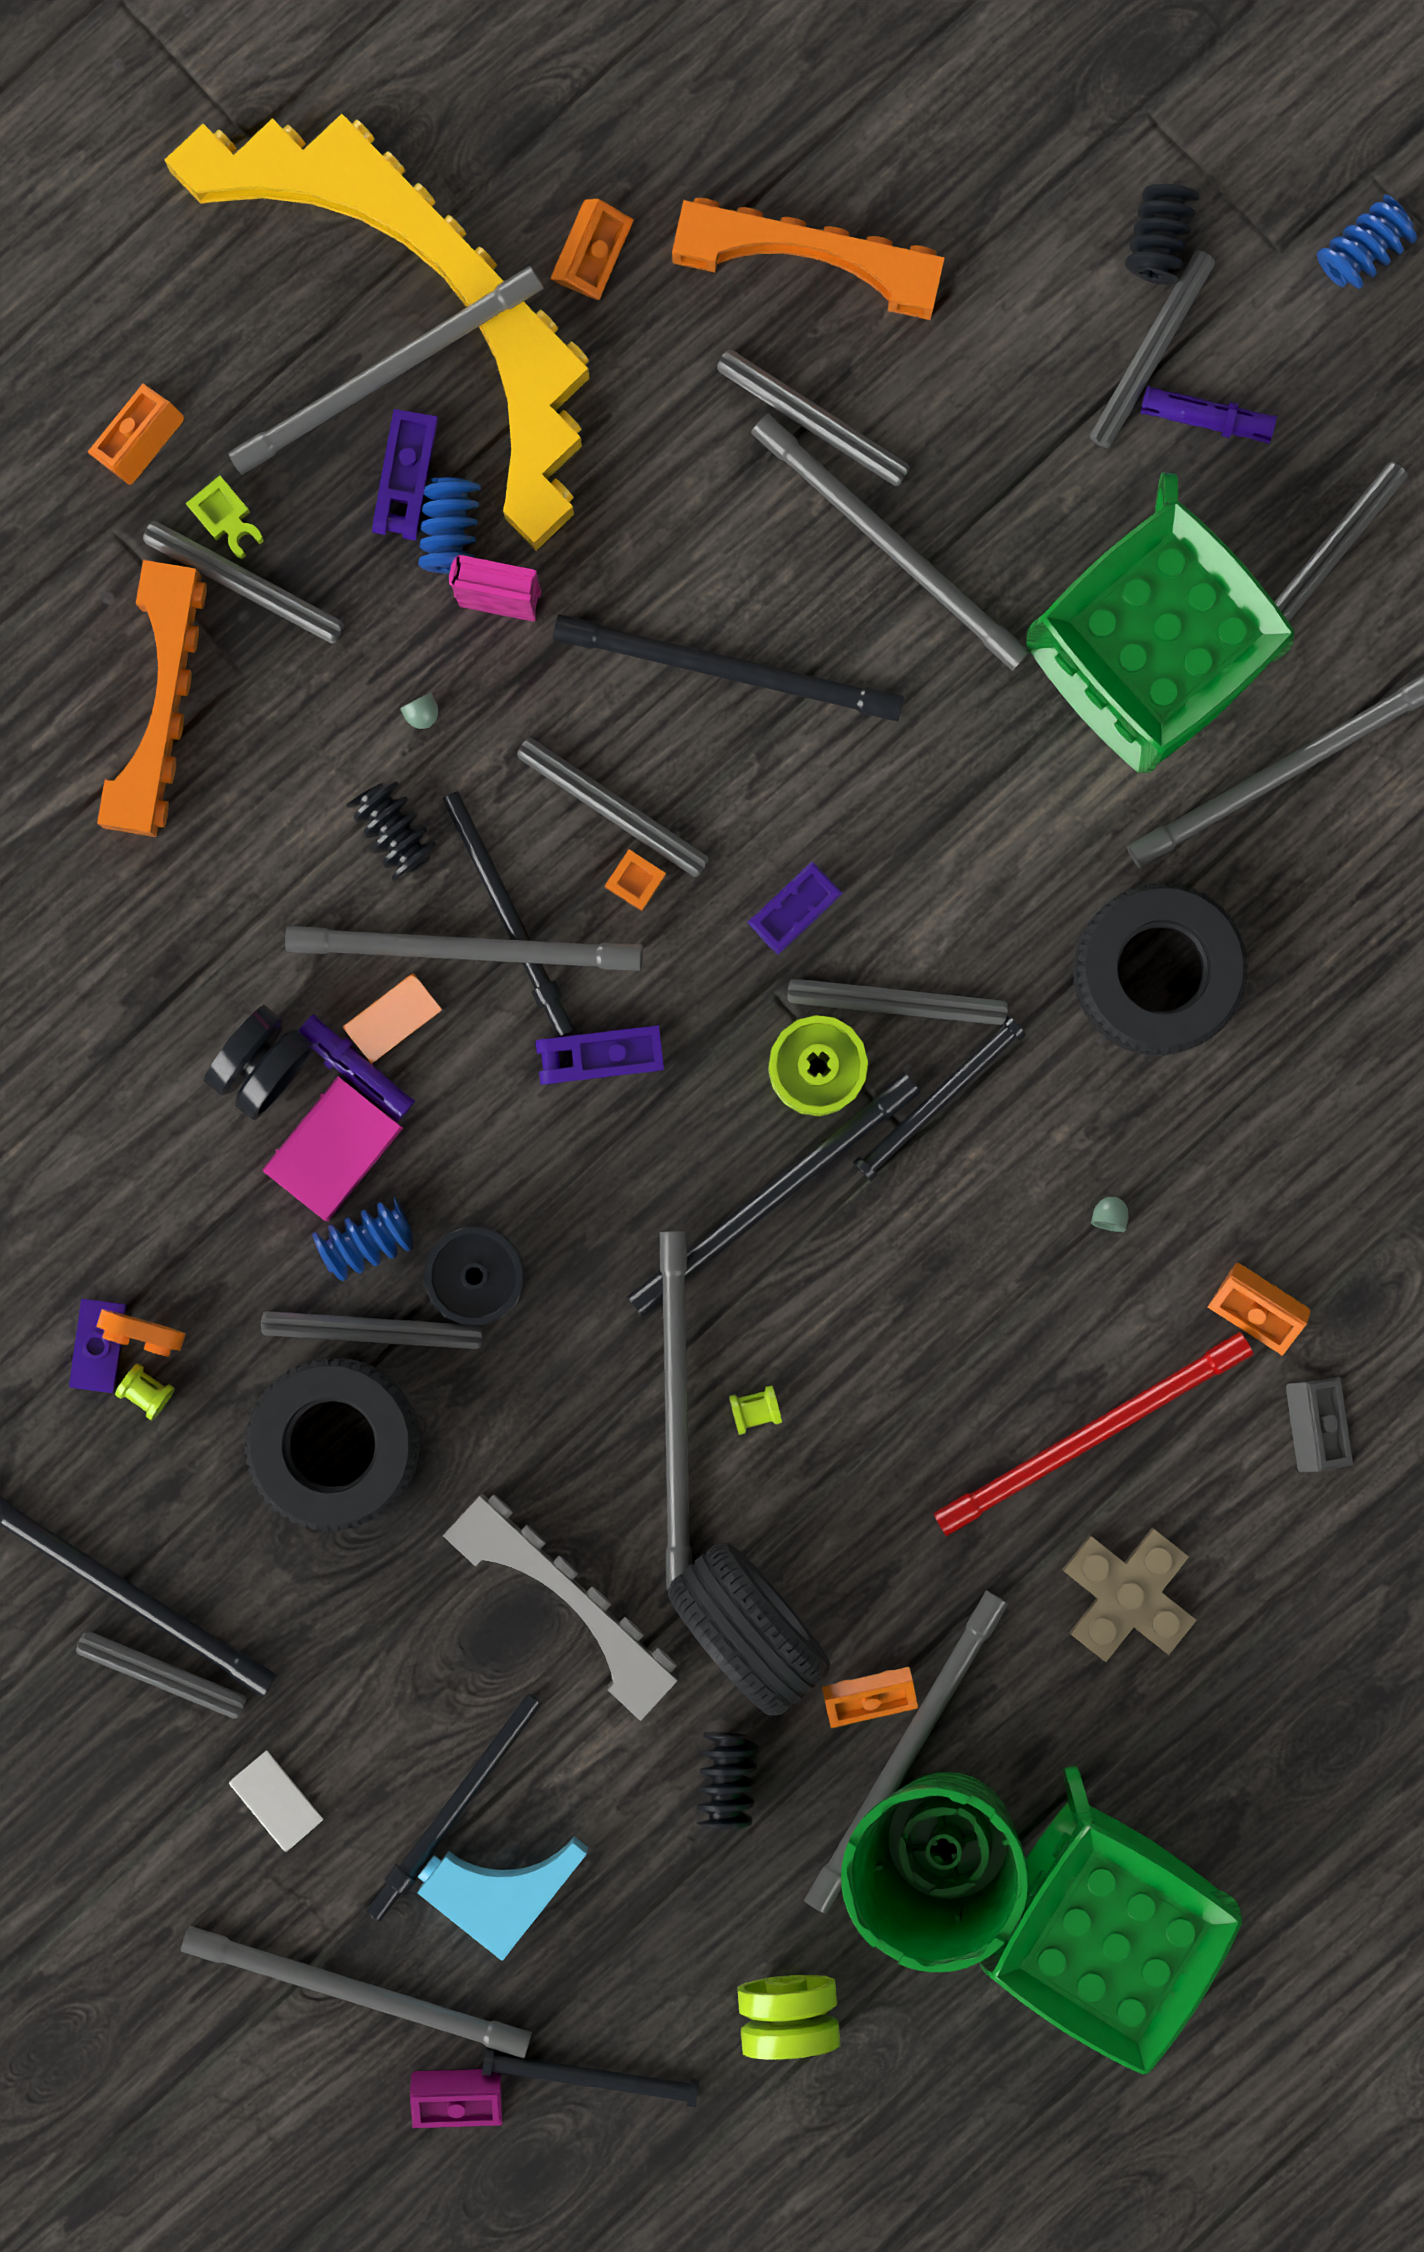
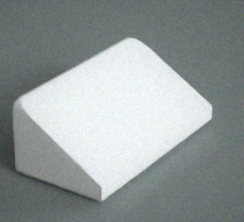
[229,1750,323,1852]

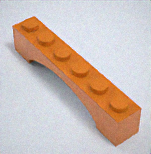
[672,198,944,320]
[97,560,207,837]

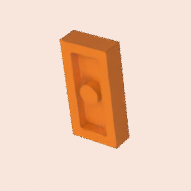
[822,1667,918,1728]

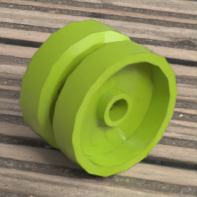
[768,1015,868,1117]
[737,1975,841,2059]

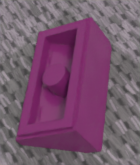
[410,2069,503,2128]

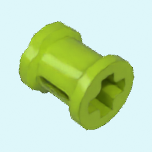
[115,1363,175,1421]
[729,1386,782,1435]

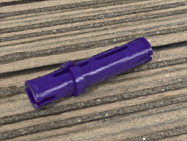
[1140,385,1277,444]
[298,1014,415,1123]

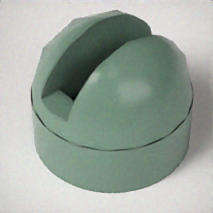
[400,692,439,729]
[1091,1197,1129,1232]

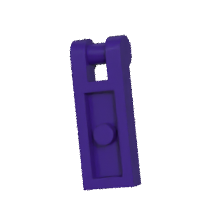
[372,409,439,541]
[535,1025,664,1085]

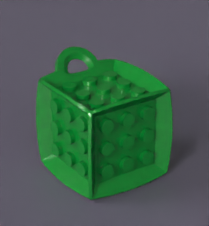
[1026,472,1294,774]
[979,1765,1242,2075]

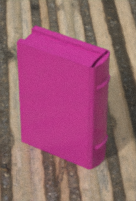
[449,555,541,622]
[262,1076,403,1222]

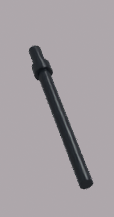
[443,791,574,1037]
[367,1693,542,1922]

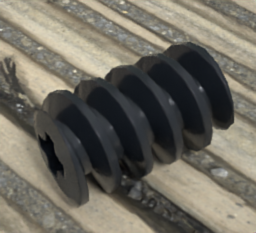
[1125,183,1200,285]
[346,781,437,882]
[697,1731,759,1829]

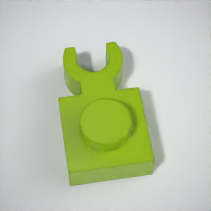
[186,476,264,559]

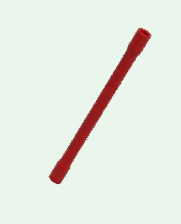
[933,1332,1254,1537]

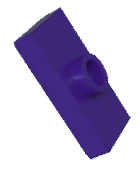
[747,861,843,956]
[69,1298,128,1393]

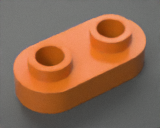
[96,1309,186,1357]

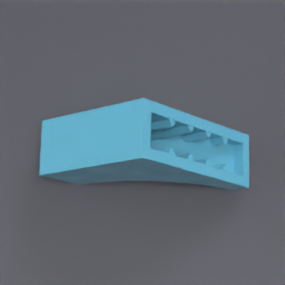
[418,1836,588,1961]

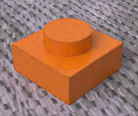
[605,849,666,912]

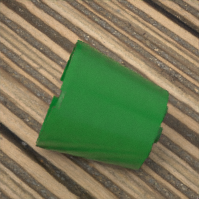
[841,1772,1028,1972]

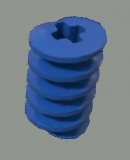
[1317,194,1417,290]
[418,477,481,574]
[312,1196,414,1281]

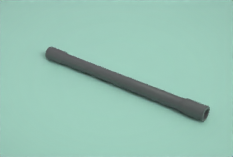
[228,265,544,475]
[751,413,1031,671]
[1127,674,1424,869]
[285,926,643,971]
[659,1230,693,1590]
[804,1590,1009,1914]
[180,1925,532,2058]

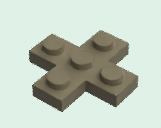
[1062,1528,1196,1662]

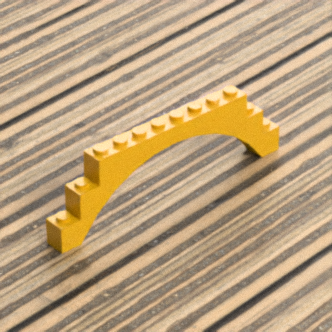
[165,114,590,551]

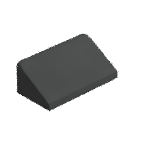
[1286,1377,1353,1472]

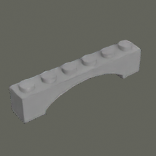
[443,1494,678,1721]

